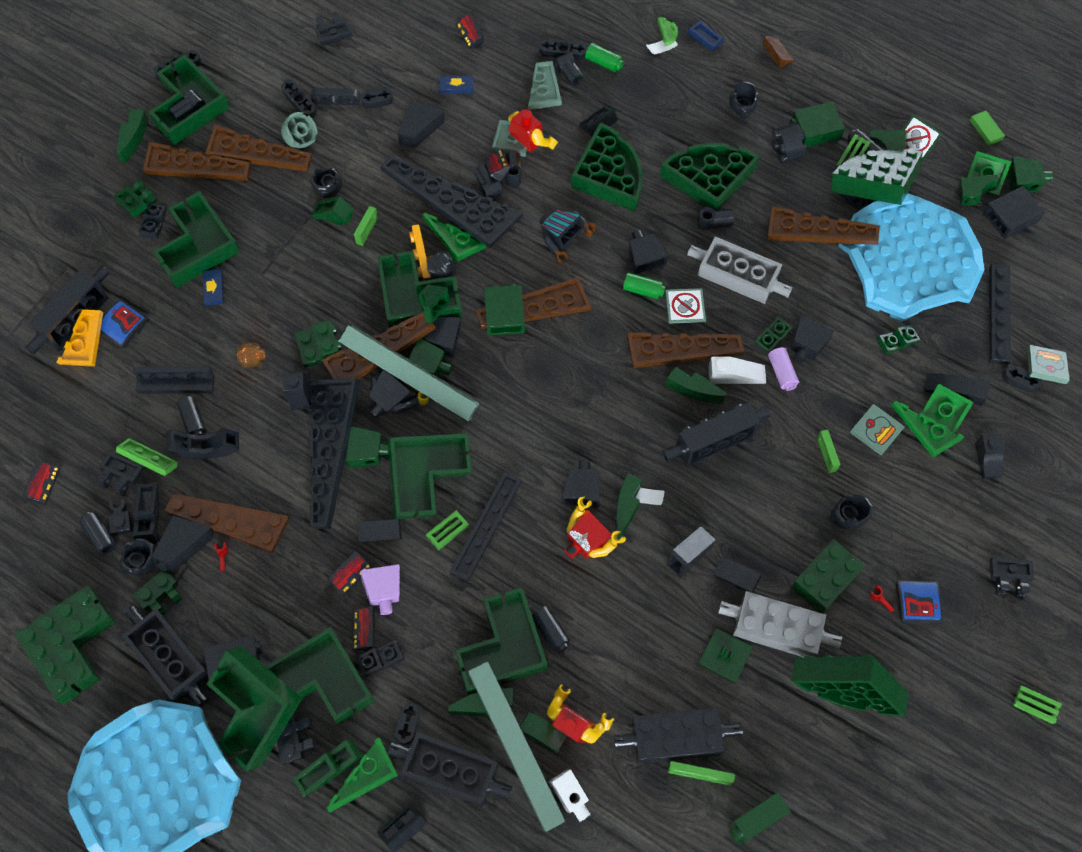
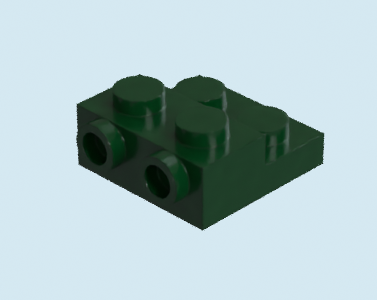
[294,319,342,368]

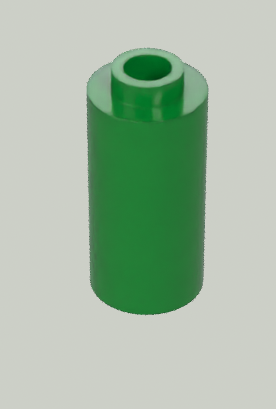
[585,43,624,72]
[623,272,666,299]

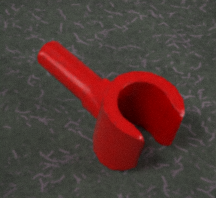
[214,542,228,571]
[870,586,894,612]

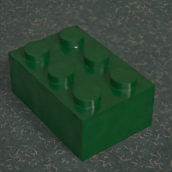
[791,539,865,614]

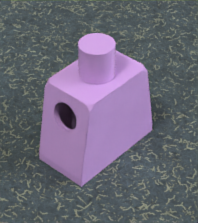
[361,564,400,615]

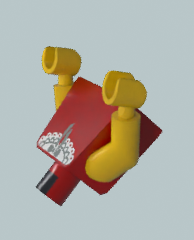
[508,109,558,152]
[564,496,626,559]
[547,684,614,743]

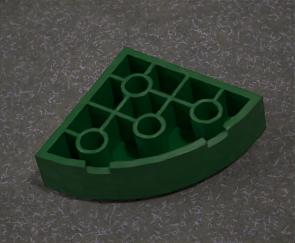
[571,123,642,212]
[660,143,760,210]
[831,148,923,205]
[791,655,909,717]

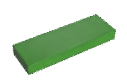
[116,438,178,476]
[668,761,735,786]

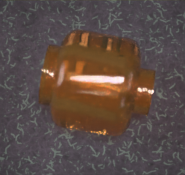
[237,343,265,368]

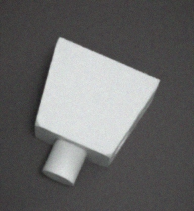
[548,770,590,822]

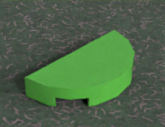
[657,18,678,46]

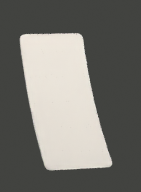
[646,40,678,54]
[636,488,664,505]

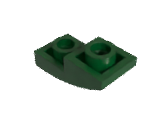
[755,316,793,353]
[876,325,920,354]
[519,712,567,753]

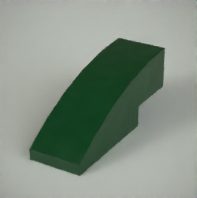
[117,109,148,163]
[665,367,727,404]
[616,473,642,539]
[448,688,514,716]
[293,739,363,797]

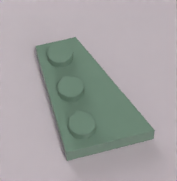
[528,61,562,110]

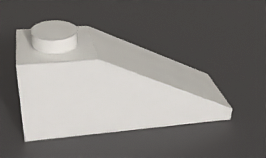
[709,357,766,384]

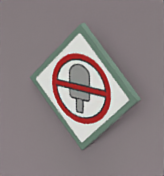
[665,288,706,324]

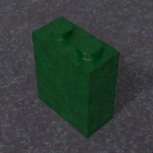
[790,102,845,147]
[484,284,525,336]
[728,792,791,845]

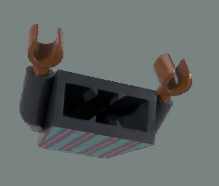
[540,209,596,265]

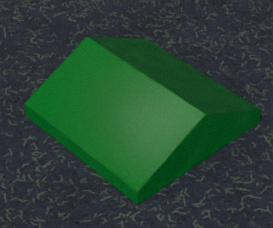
[967,151,1011,196]
[921,384,974,433]

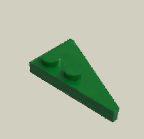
[423,213,486,262]
[891,401,964,458]
[327,738,398,813]

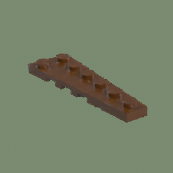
[205,125,312,172]
[143,142,251,181]
[768,207,880,245]
[475,277,591,329]
[322,312,436,380]
[627,332,744,369]
[164,493,290,554]

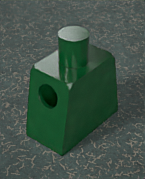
[1008,157,1053,193]
[408,339,453,377]
[346,427,388,468]

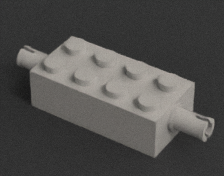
[687,237,793,304]
[718,591,842,657]

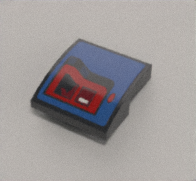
[100,299,149,348]
[896,581,943,624]

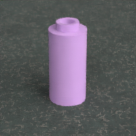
[768,348,799,391]

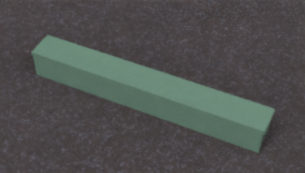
[338,325,480,421]
[468,662,565,832]

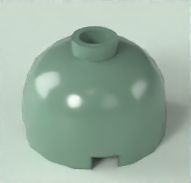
[281,112,317,149]

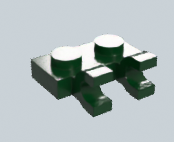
[113,180,158,218]
[132,570,183,615]

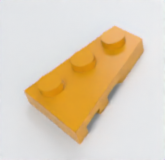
[409,224,431,281]
[56,310,103,366]

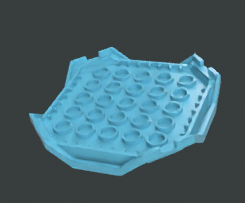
[838,194,984,322]
[68,700,241,852]

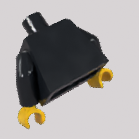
[369,369,429,418]

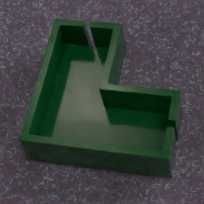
[149,55,230,146]
[153,191,240,288]
[377,251,462,328]
[387,434,472,519]
[14,585,116,705]
[455,587,548,695]
[266,627,375,725]
[207,646,302,772]

